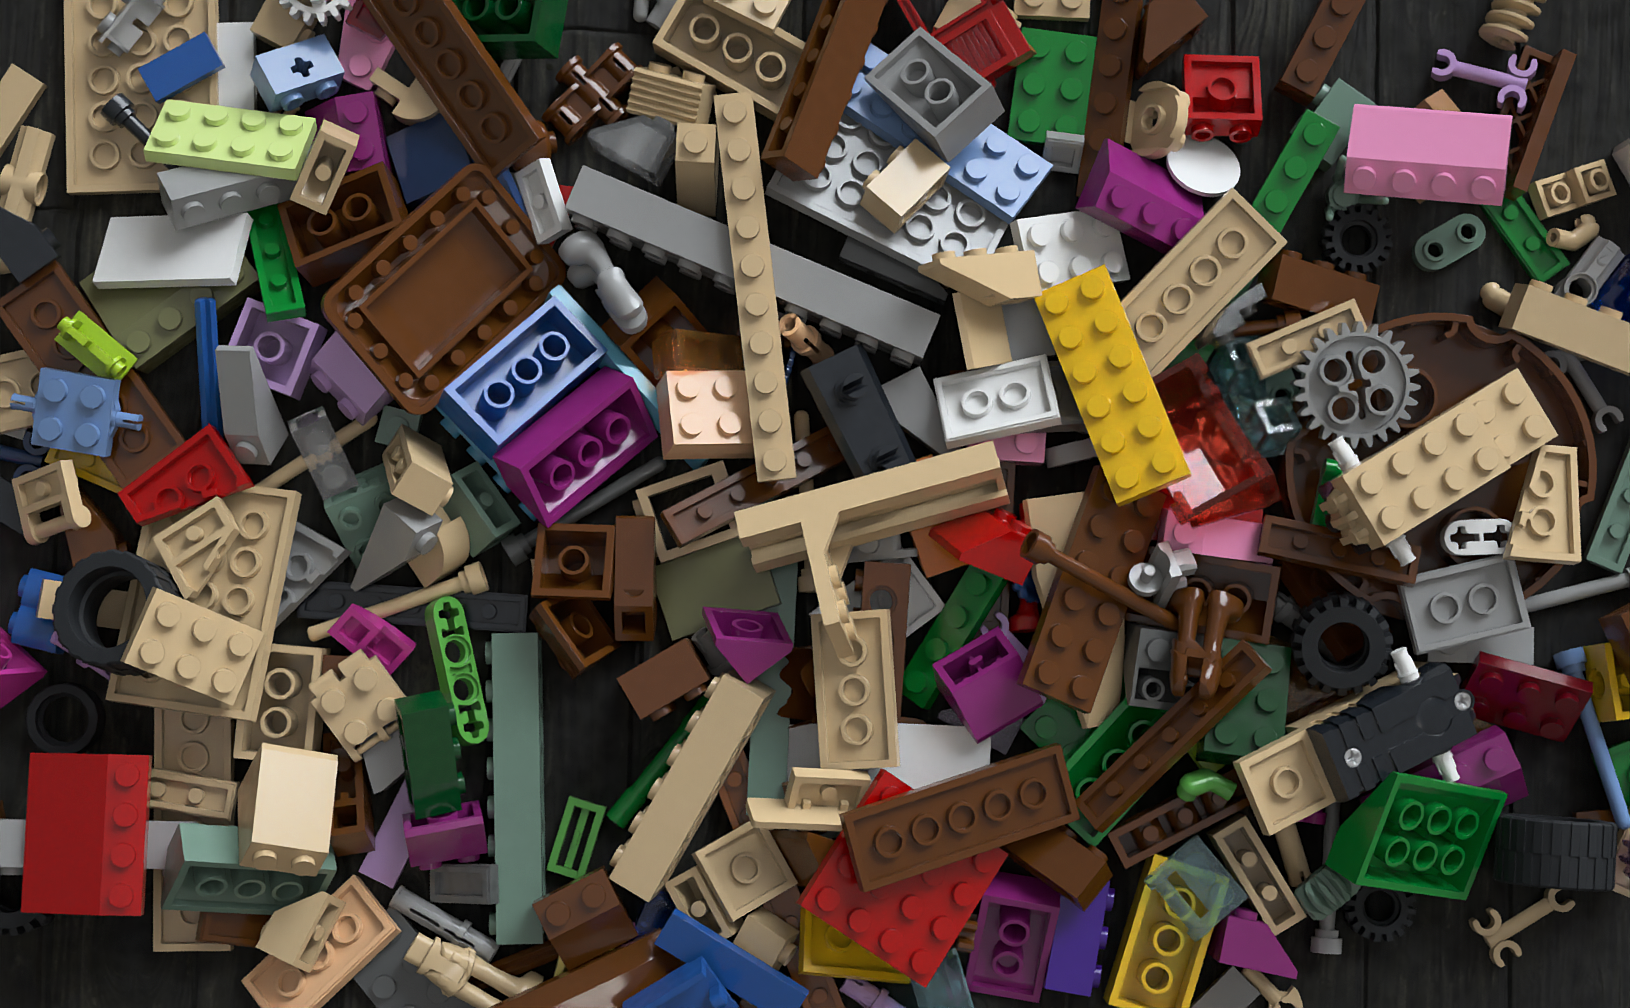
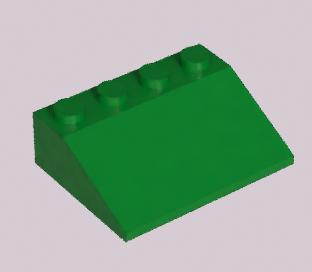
[1325,771,1508,901]

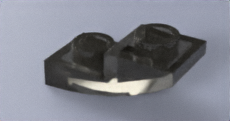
[1194,283,1268,350]

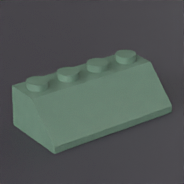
[161,823,337,915]

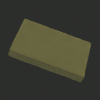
[656,537,782,641]

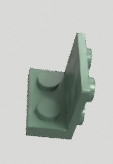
[323,463,397,569]

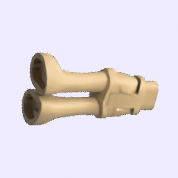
[403,932,544,1008]

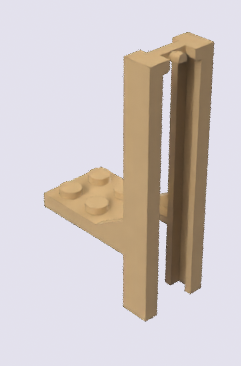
[734,440,1010,659]

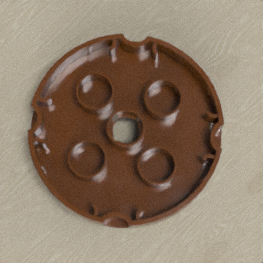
[1278,313,1597,621]

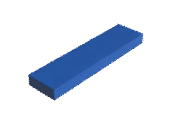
[654,908,810,1008]

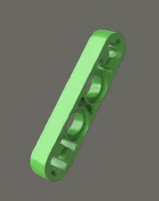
[425,596,489,746]

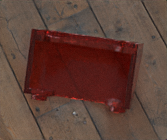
[1152,352,1282,529]

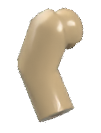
[1480,282,1511,317]

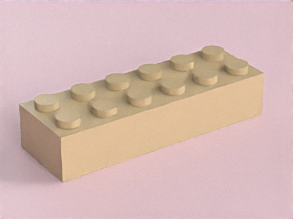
[609,669,776,902]

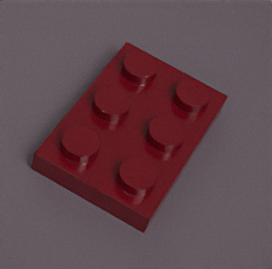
[1459,651,1593,743]

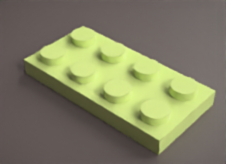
[143,99,317,181]

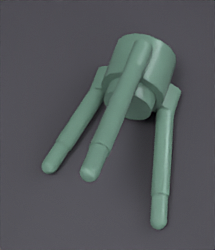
[1324,155,1389,221]

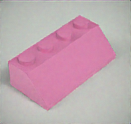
[1344,104,1513,206]

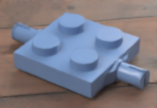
[10,367,143,457]

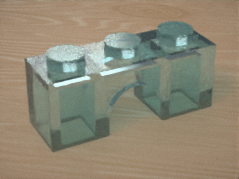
[1208,336,1302,460]

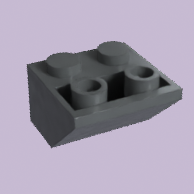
[1123,622,1204,710]

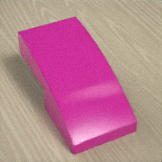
[327,603,417,675]

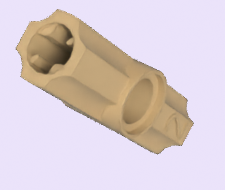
[0,125,56,222]

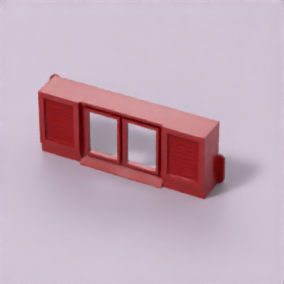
[897,0,1037,89]

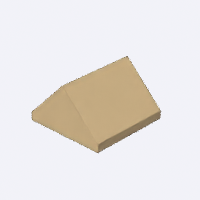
[952,292,1012,371]

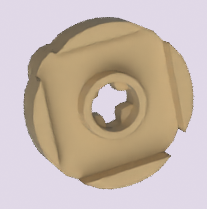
[1125,81,1190,159]

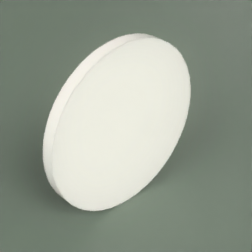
[1166,135,1240,197]

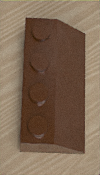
[1124,543,1283,644]

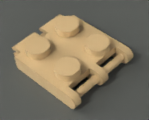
[309,649,406,763]

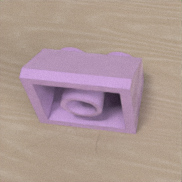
[310,331,394,426]

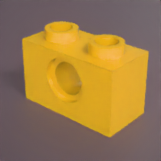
[1583,643,1630,722]

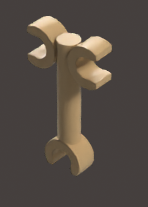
[1469,888,1575,968]

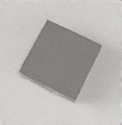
[1042,130,1084,174]

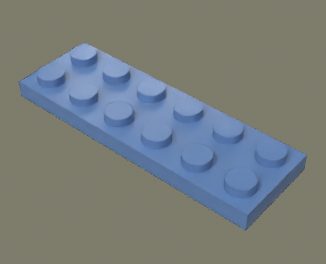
[843,43,1053,225]

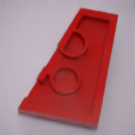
[117,423,255,526]

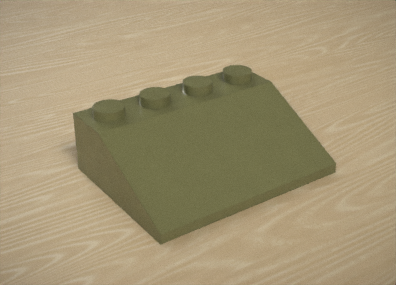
[79,251,260,374]

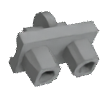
[1127,541,1197,608]

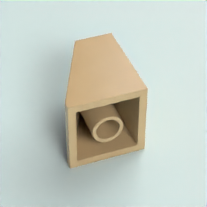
[237,743,338,877]

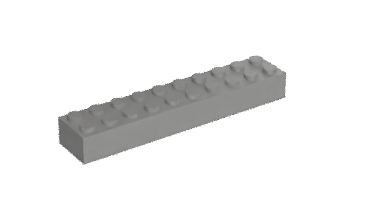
[565,165,941,369]

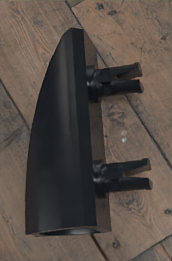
[800,343,916,479]

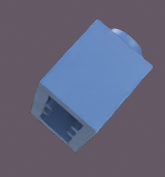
[250,34,345,113]

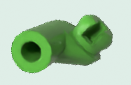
[1176,768,1237,802]

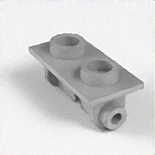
[96,0,166,57]

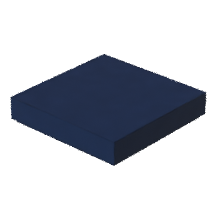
[386,113,474,208]

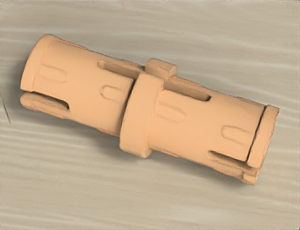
[779,313,834,365]

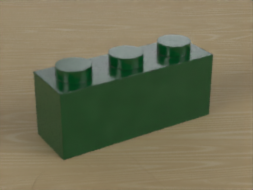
[394,690,466,820]

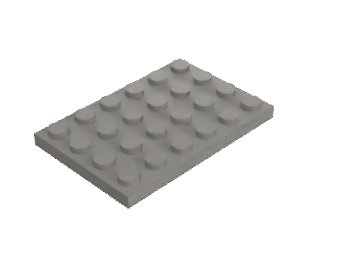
[765,113,1008,270]

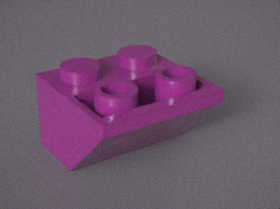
[932,626,1043,744]

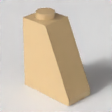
[675,122,719,217]

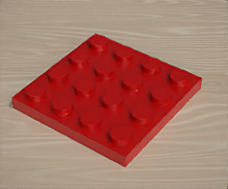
[796,769,1009,988]

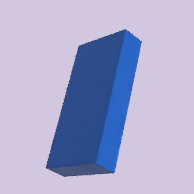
[138,32,226,104]

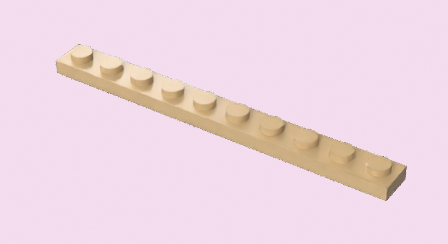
[713,91,797,483]

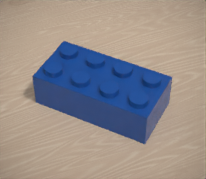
[437,295,608,460]

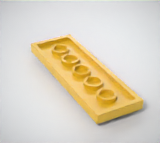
[1034,264,1193,507]

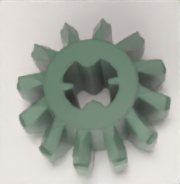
[1294,863,1361,920]

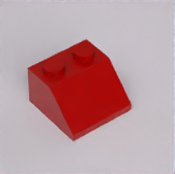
[928,507,1033,586]

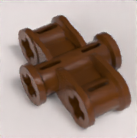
[541,42,643,146]

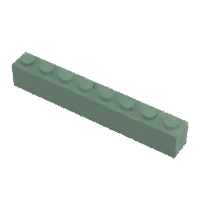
[485,632,547,945]

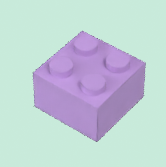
[229,297,328,401]

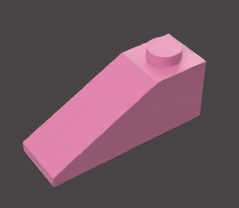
[1157,508,1273,564]

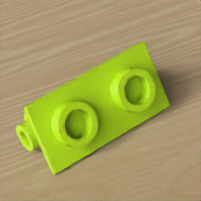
[54,310,139,380]

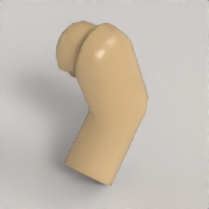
[1546,214,1599,251]

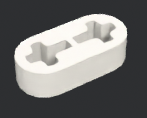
[1440,519,1512,556]

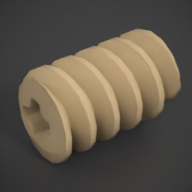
[1479,0,1547,51]

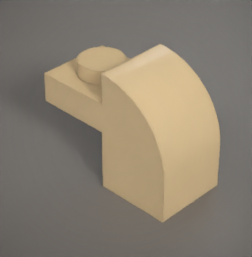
[369,67,440,126]
[408,506,470,588]

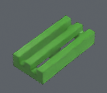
[546,795,607,879]

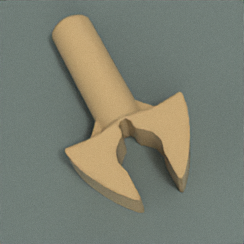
[1241,968,1303,1008]

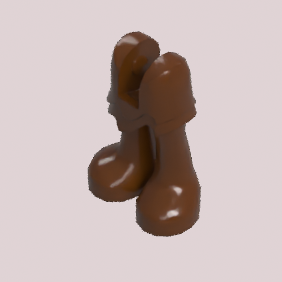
[1169,587,1244,700]

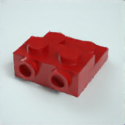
[1181,54,1263,143]

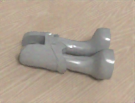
[558,231,648,334]

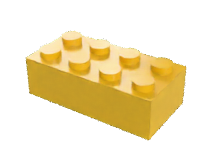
[1103,853,1229,1008]

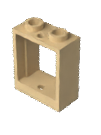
[632,460,739,564]

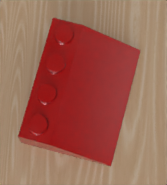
[21,753,152,916]

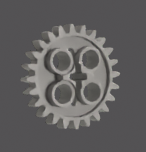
[1290,321,1421,449]

